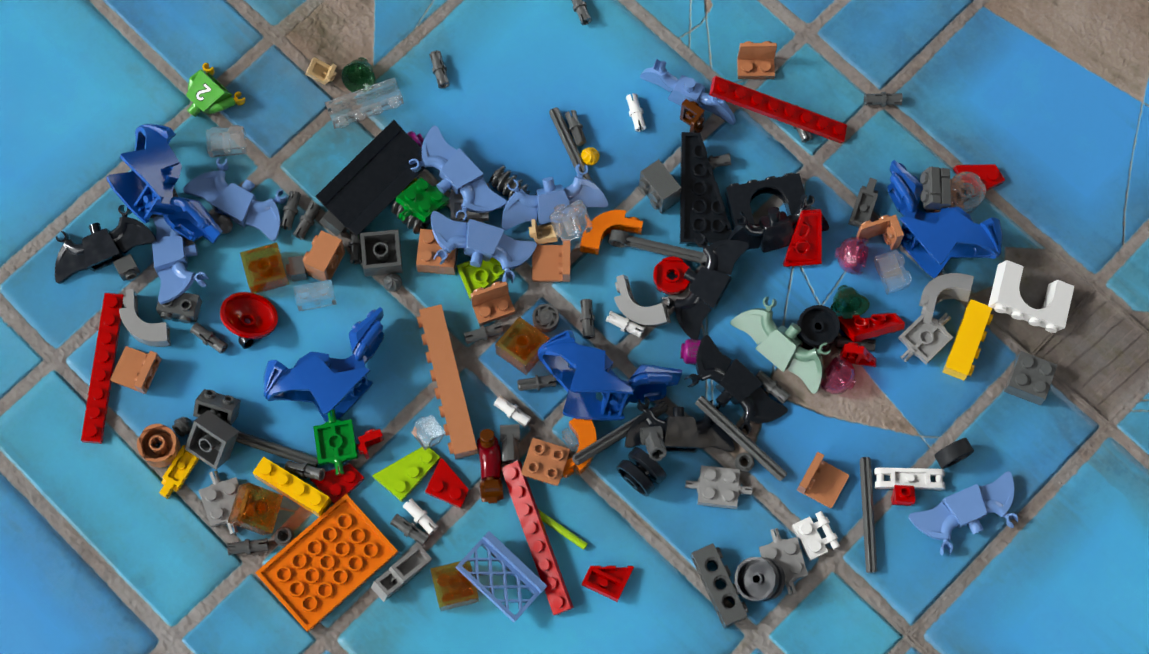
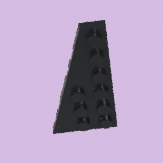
[679,132,732,245]

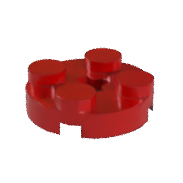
[653,257,690,295]

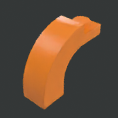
[580,210,643,255]
[561,418,597,478]

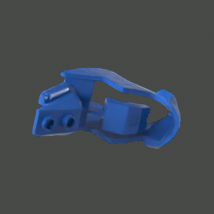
[107,124,223,243]
[887,160,1002,278]
[264,307,384,423]
[538,330,682,421]

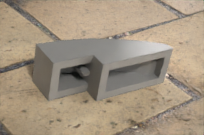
[371,545,432,602]

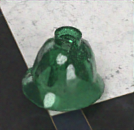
[341,57,376,95]
[830,285,870,319]

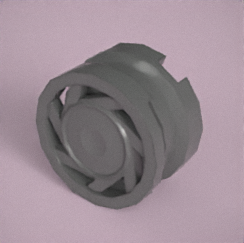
[532,304,559,333]

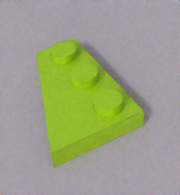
[456,257,505,301]
[372,445,440,502]

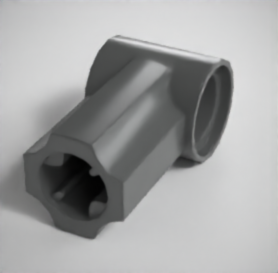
[500,424,520,464]
[640,426,667,461]

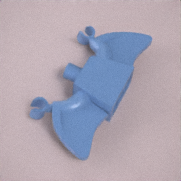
[640,59,736,125]
[409,125,507,222]
[183,158,287,242]
[501,164,608,230]
[431,211,537,284]
[152,215,209,304]
[908,471,1018,555]

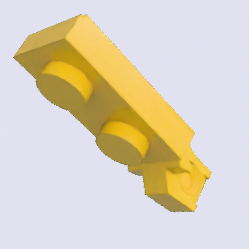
[159,445,199,499]

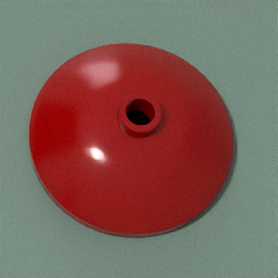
[220,292,278,339]

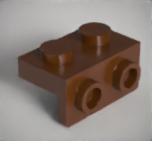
[680,99,705,133]

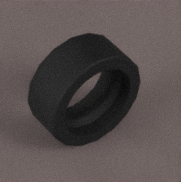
[934,438,974,469]

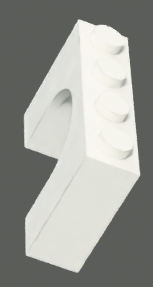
[988,260,1074,333]

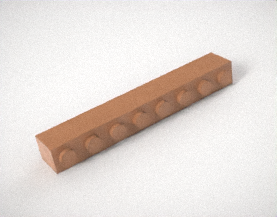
[417,304,478,459]

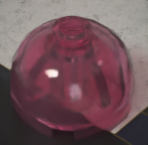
[835,237,868,275]
[820,355,856,395]

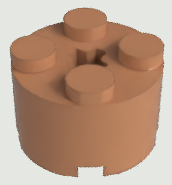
[137,424,181,468]

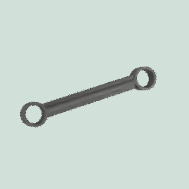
[608,230,707,267]

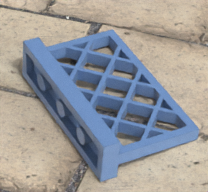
[455,531,547,623]

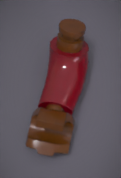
[477,429,504,504]

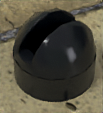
[238,336,256,349]

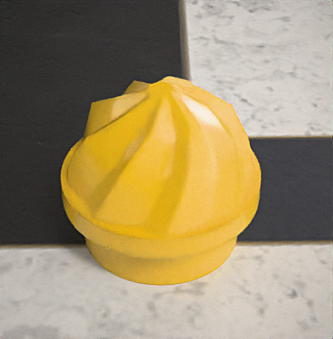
[581,147,599,166]

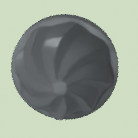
[215,214,233,234]
[383,273,402,292]
[172,417,193,437]

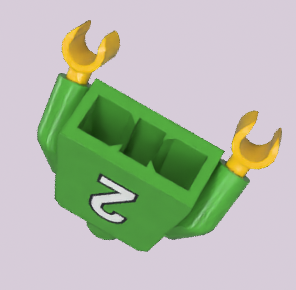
[186,63,245,117]

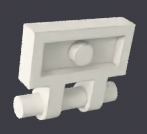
[792,511,840,561]

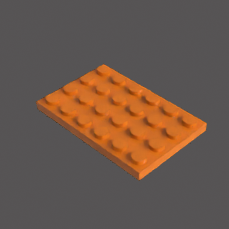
[255,494,399,633]

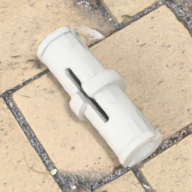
[626,93,647,132]
[606,310,645,338]
[493,395,532,428]
[403,498,439,535]

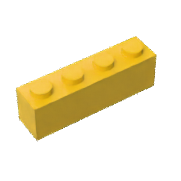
[942,299,993,381]
[252,457,332,517]

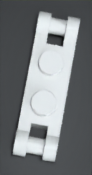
[874,468,945,491]

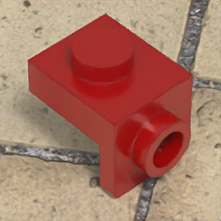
[356,429,384,459]
[891,485,915,506]

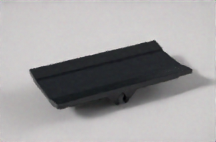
[315,120,425,237]

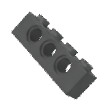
[690,543,748,628]

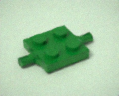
[396,178,449,223]
[313,409,358,475]

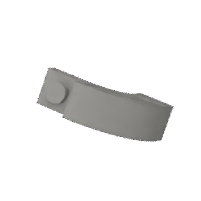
[919,273,974,324]
[614,275,671,326]
[119,289,171,347]

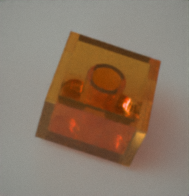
[240,242,289,294]
[495,317,550,375]
[228,483,283,535]
[430,561,480,611]

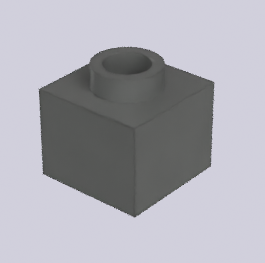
[113,254,140,281]
[286,256,308,281]

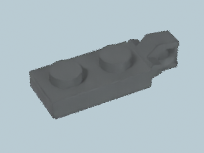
[848,178,878,228]

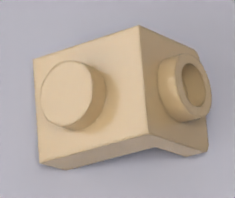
[305,57,337,85]
[529,219,558,245]

